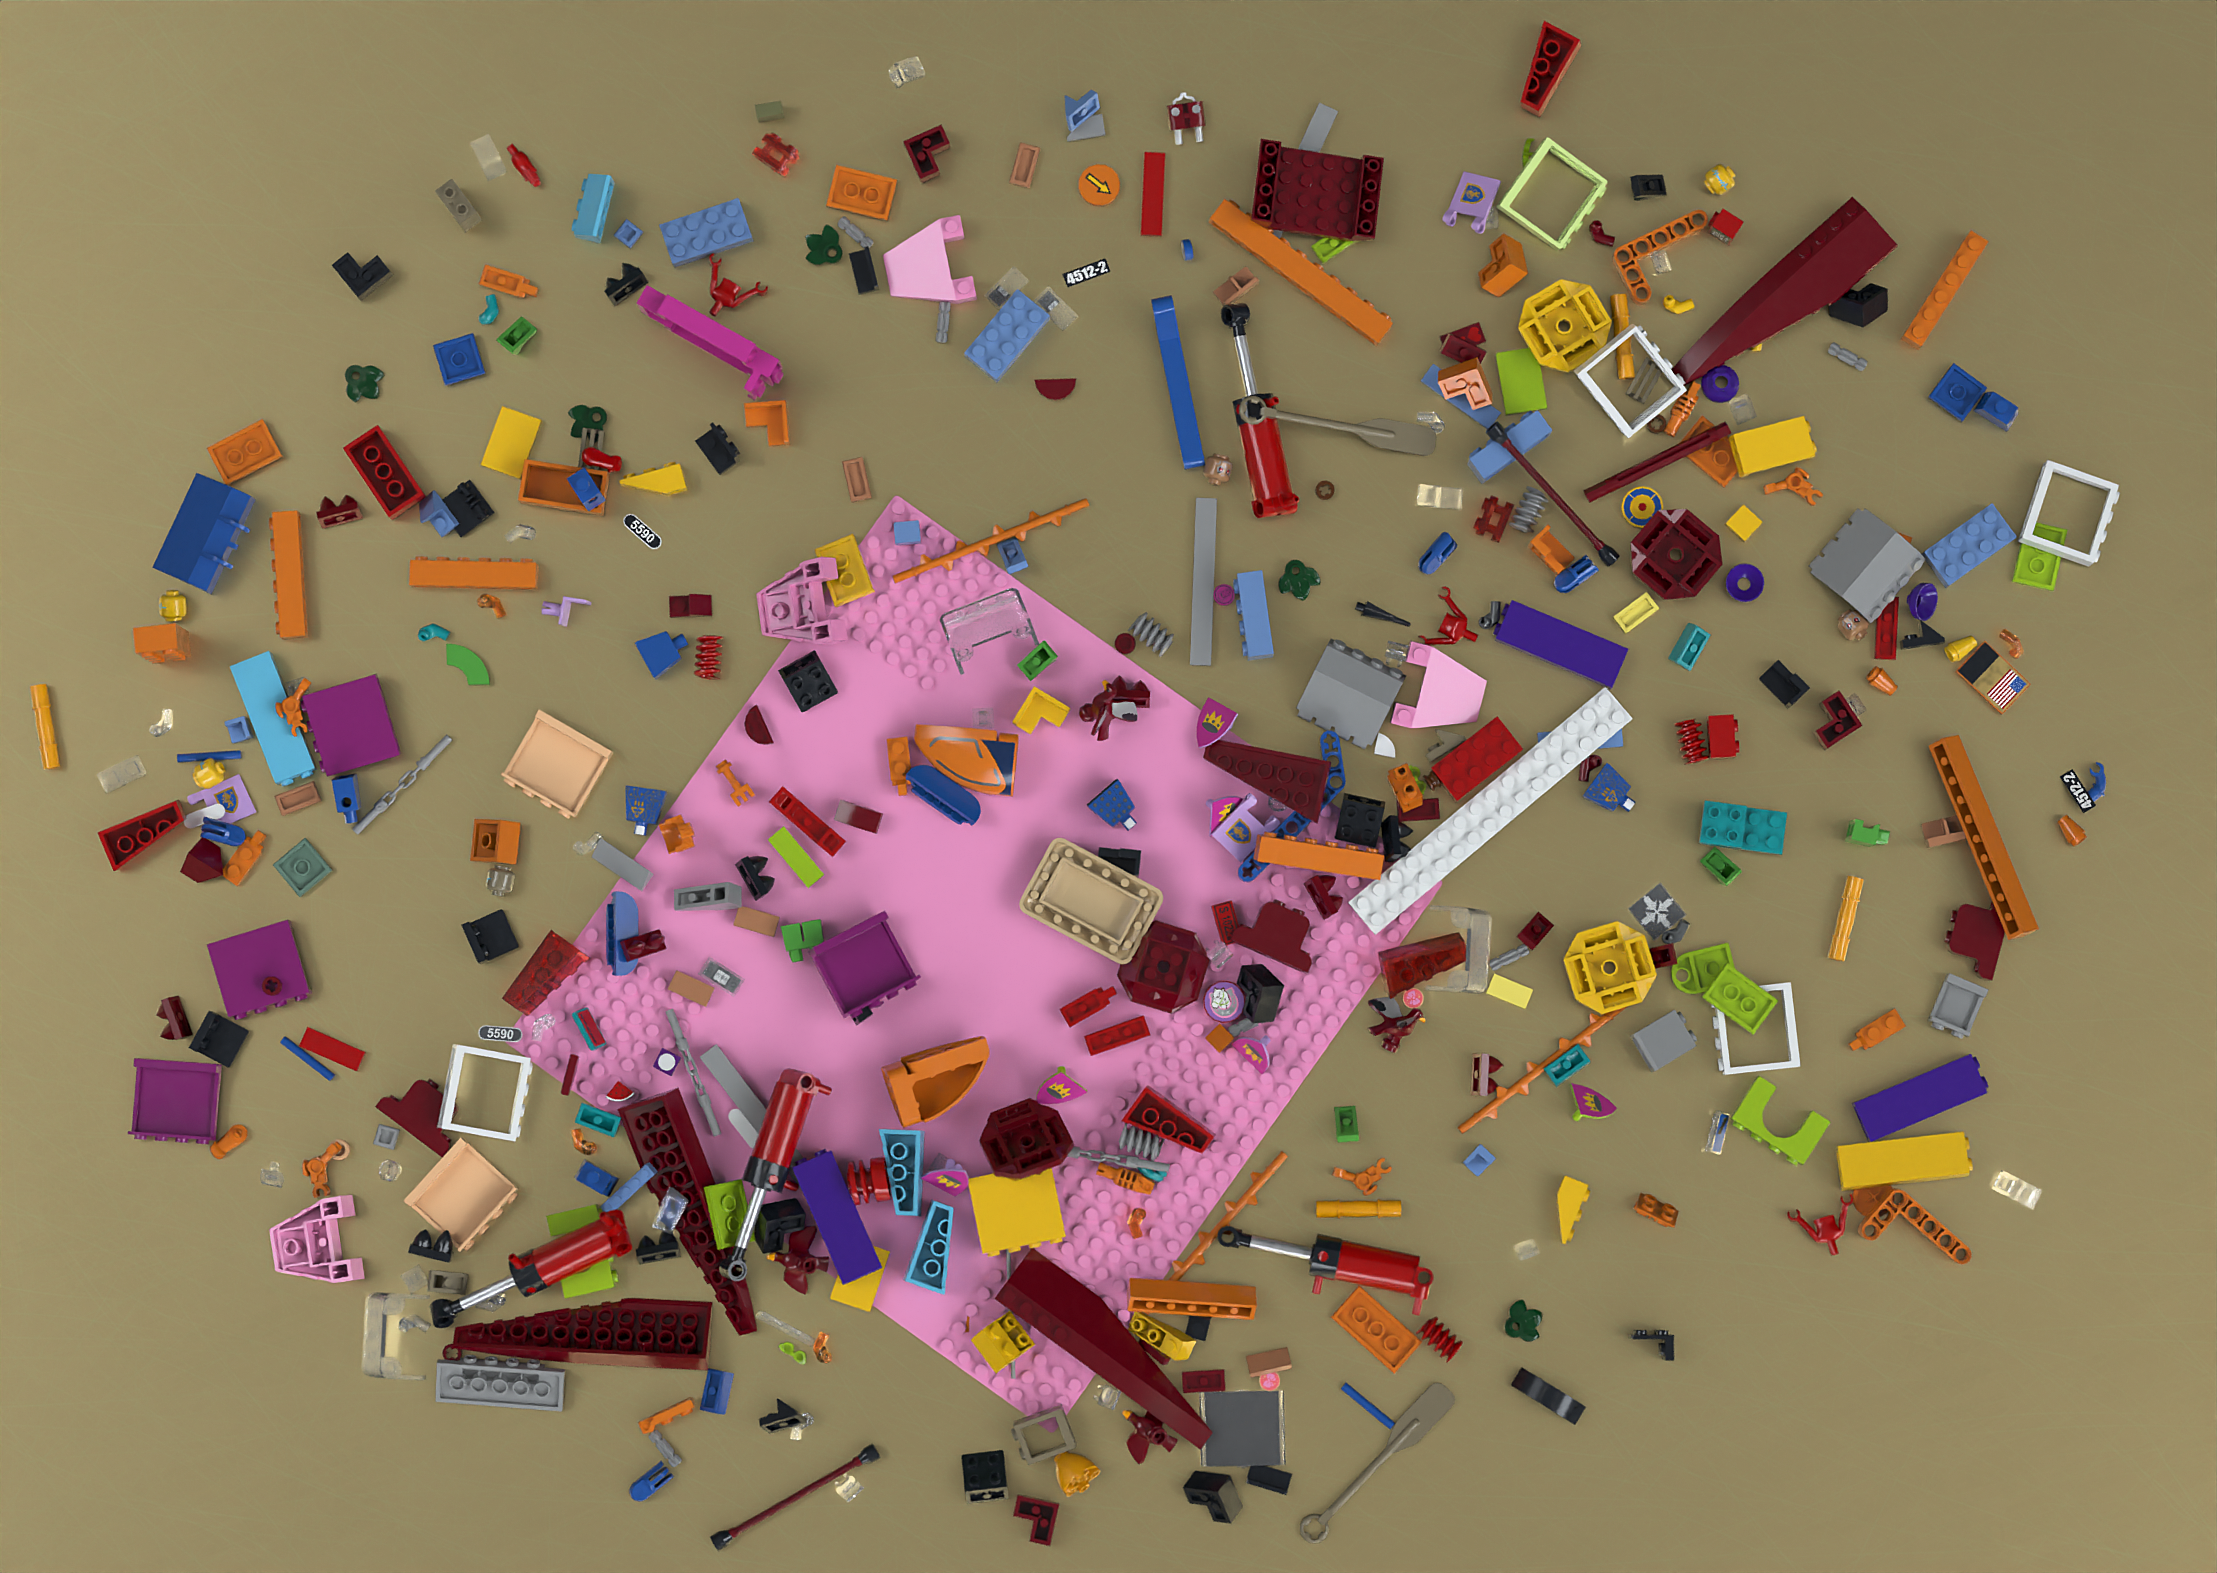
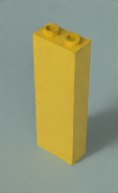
[1836,1132,1973,1191]

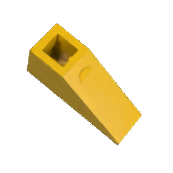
[619,462,688,496]
[1556,1176,1590,1244]
[1127,1312,1196,1360]

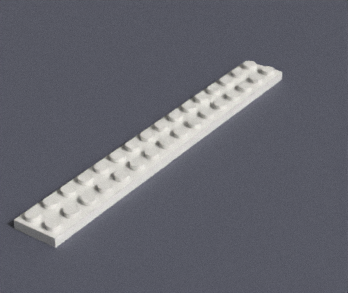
[1348,687,1633,935]

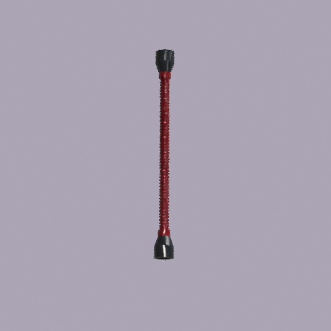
[1485,421,1620,567]
[710,1443,881,1551]

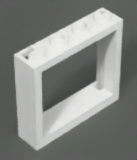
[1573,324,1687,438]
[2018,460,2120,567]
[1711,982,1800,1075]
[437,1044,533,1141]

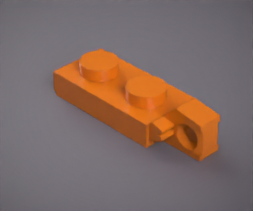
[479,265,539,298]
[887,737,911,796]
[222,830,266,886]
[1848,1008,1906,1051]
[638,1397,695,1434]

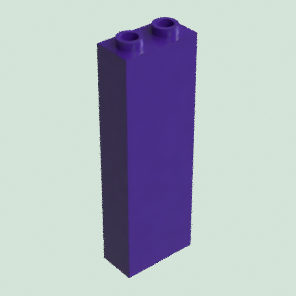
[1493,600,1628,689]
[1852,1054,1989,1142]
[792,1149,882,1285]

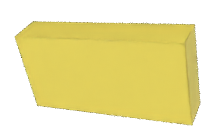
[1613,592,1659,634]
[1486,974,1533,1009]

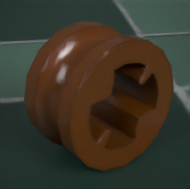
[1647,414,1666,434]
[1315,480,1335,500]
[1423,770,1442,792]

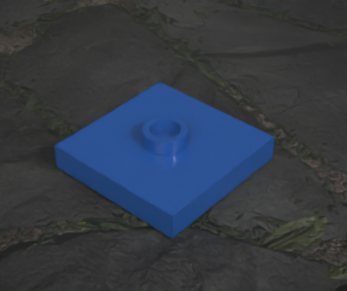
[433,333,486,386]
[1928,363,1987,422]

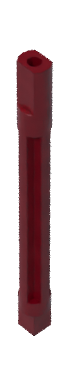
[1584,422,1732,503]

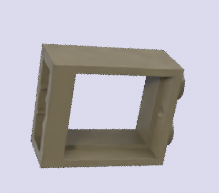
[435,179,482,232]
[1011,1404,1077,1465]

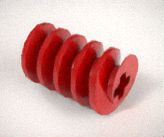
[694,635,723,680]
[1674,719,1709,765]
[1416,1317,1463,1363]

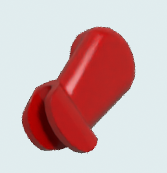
[581,447,622,473]

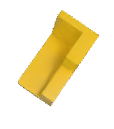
[1012,686,1070,735]

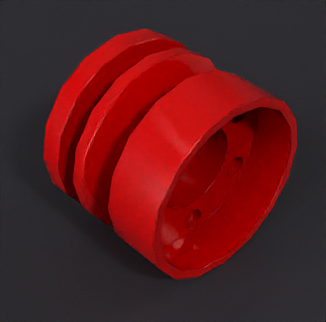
[847,1156,891,1206]

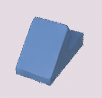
[1065,89,1100,132]
[419,490,459,537]
[997,537,1029,574]

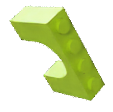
[1730,1076,1830,1166]
[546,1204,619,1299]

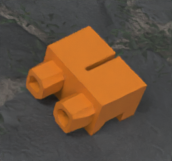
[1387,763,1423,813]

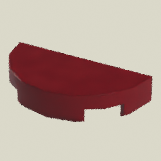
[1035,378,1076,401]
[744,704,774,745]
[561,1054,579,1096]
[1138,1338,1171,1365]

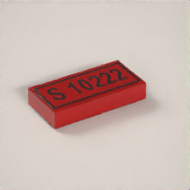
[1211,900,1239,947]

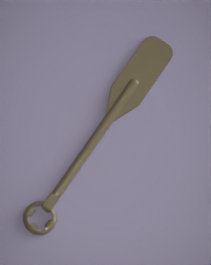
[1239,396,1436,456]
[1300,1383,1455,1544]

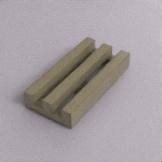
[1626,357,1662,404]
[578,428,605,470]

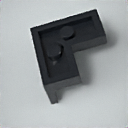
[332,252,393,301]
[1829,283,1888,327]
[1759,660,1810,709]
[1098,847,1141,878]
[1237,964,1284,1023]
[754,1198,806,1254]
[1183,1471,1243,1524]

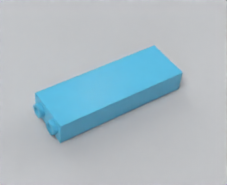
[230,651,317,786]

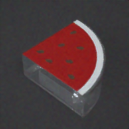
[605,1081,635,1102]

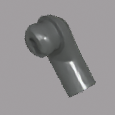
[1479,601,1501,629]
[1662,919,1690,944]

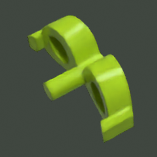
[1522,138,1534,167]
[1409,765,1426,795]
[778,1342,807,1365]

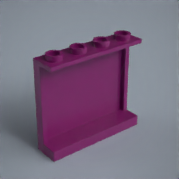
[300,673,401,777]
[808,911,921,1019]
[207,920,312,1020]
[128,1058,222,1144]

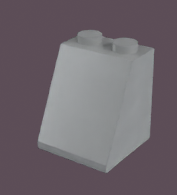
[1630,1010,1697,1072]

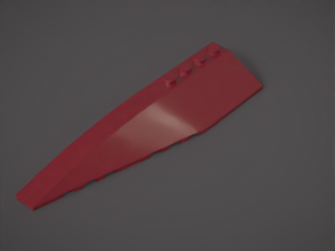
[1671,197,1898,386]
[617,1088,757,1336]
[994,1248,1213,1450]
[453,1298,713,1370]

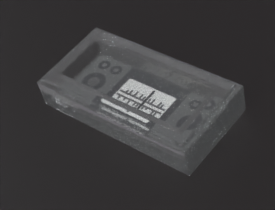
[984,266,1029,310]
[1034,286,1078,331]
[698,956,745,997]

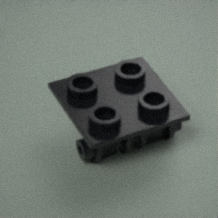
[442,479,495,538]

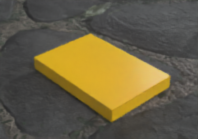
[480,406,542,480]
[814,534,875,608]
[830,1246,890,1312]

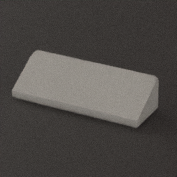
[592,838,654,891]

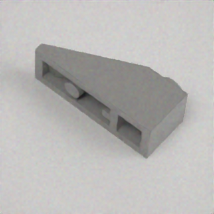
[674,882,742,911]

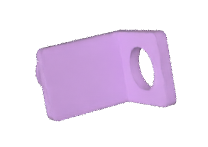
[542,596,591,627]

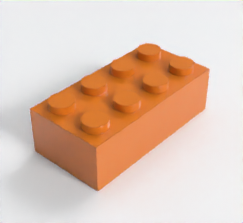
[518,459,610,516]
[133,623,191,664]

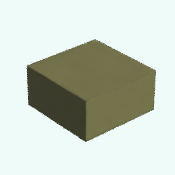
[755,101,784,122]

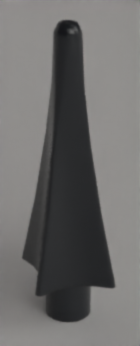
[1355,601,1411,627]

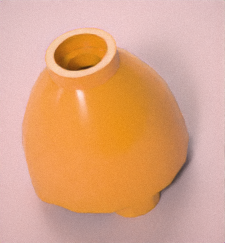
[1054,1451,1100,1497]

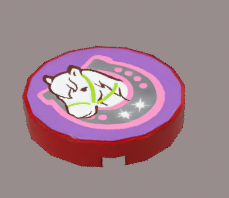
[1203,981,1245,1023]

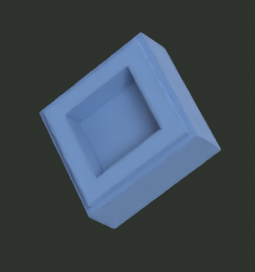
[614,219,643,249]

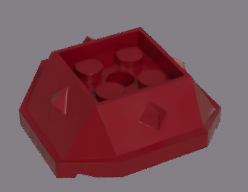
[1630,509,1723,601]
[1117,920,1210,1014]
[979,1098,1074,1181]

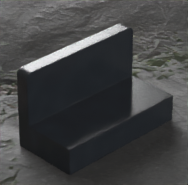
[849,246,879,295]
[1246,1462,1292,1495]

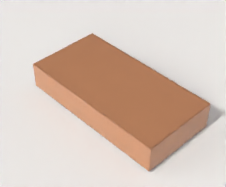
[1009,142,1040,189]
[842,457,872,503]
[274,781,322,816]
[733,906,780,937]
[668,970,715,1007]
[1246,1347,1292,1378]

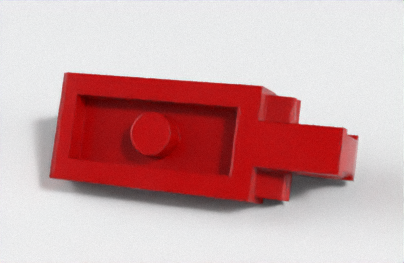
[1059,986,1117,1027]

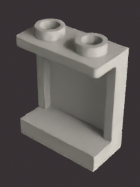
[1928,973,1989,1039]

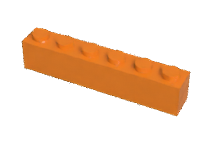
[1901,230,1989,350]
[269,510,308,639]
[409,556,538,590]
[1253,831,1384,880]
[1127,1278,1257,1320]

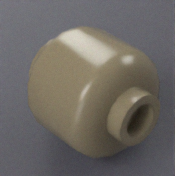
[486,865,515,897]

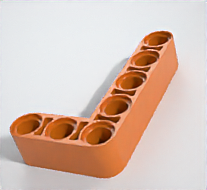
[1612,210,1708,305]
[1858,1188,1972,1264]

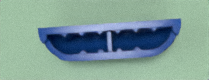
[906,765,981,826]
[606,891,638,976]

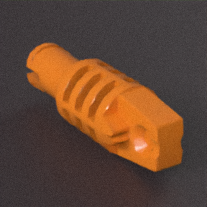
[1663,381,1701,437]
[1096,1162,1155,1195]

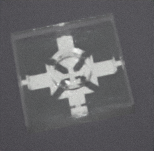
[1627,882,1687,941]

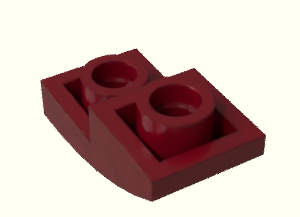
[834,800,883,834]

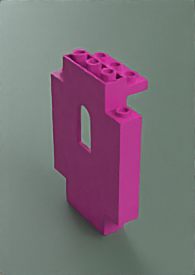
[637,285,784,401]

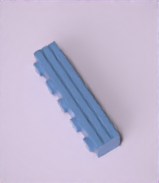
[600,1162,658,1212]

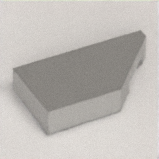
[1067,114,1105,142]

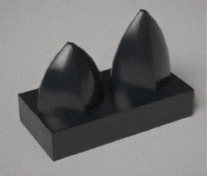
[604,263,649,306]
[1381,815,1413,863]
[735,856,775,901]
[636,1228,681,1265]
[408,1229,454,1263]

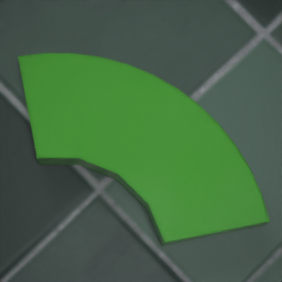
[446,644,490,685]

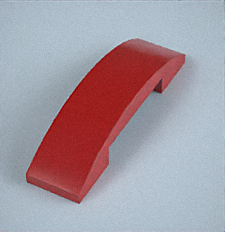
[769,786,846,857]

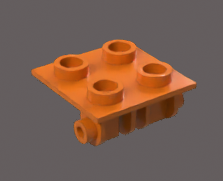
[1633,1193,1679,1228]

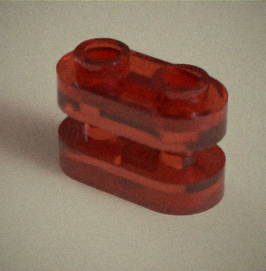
[751,132,800,178]
[1473,495,1515,543]

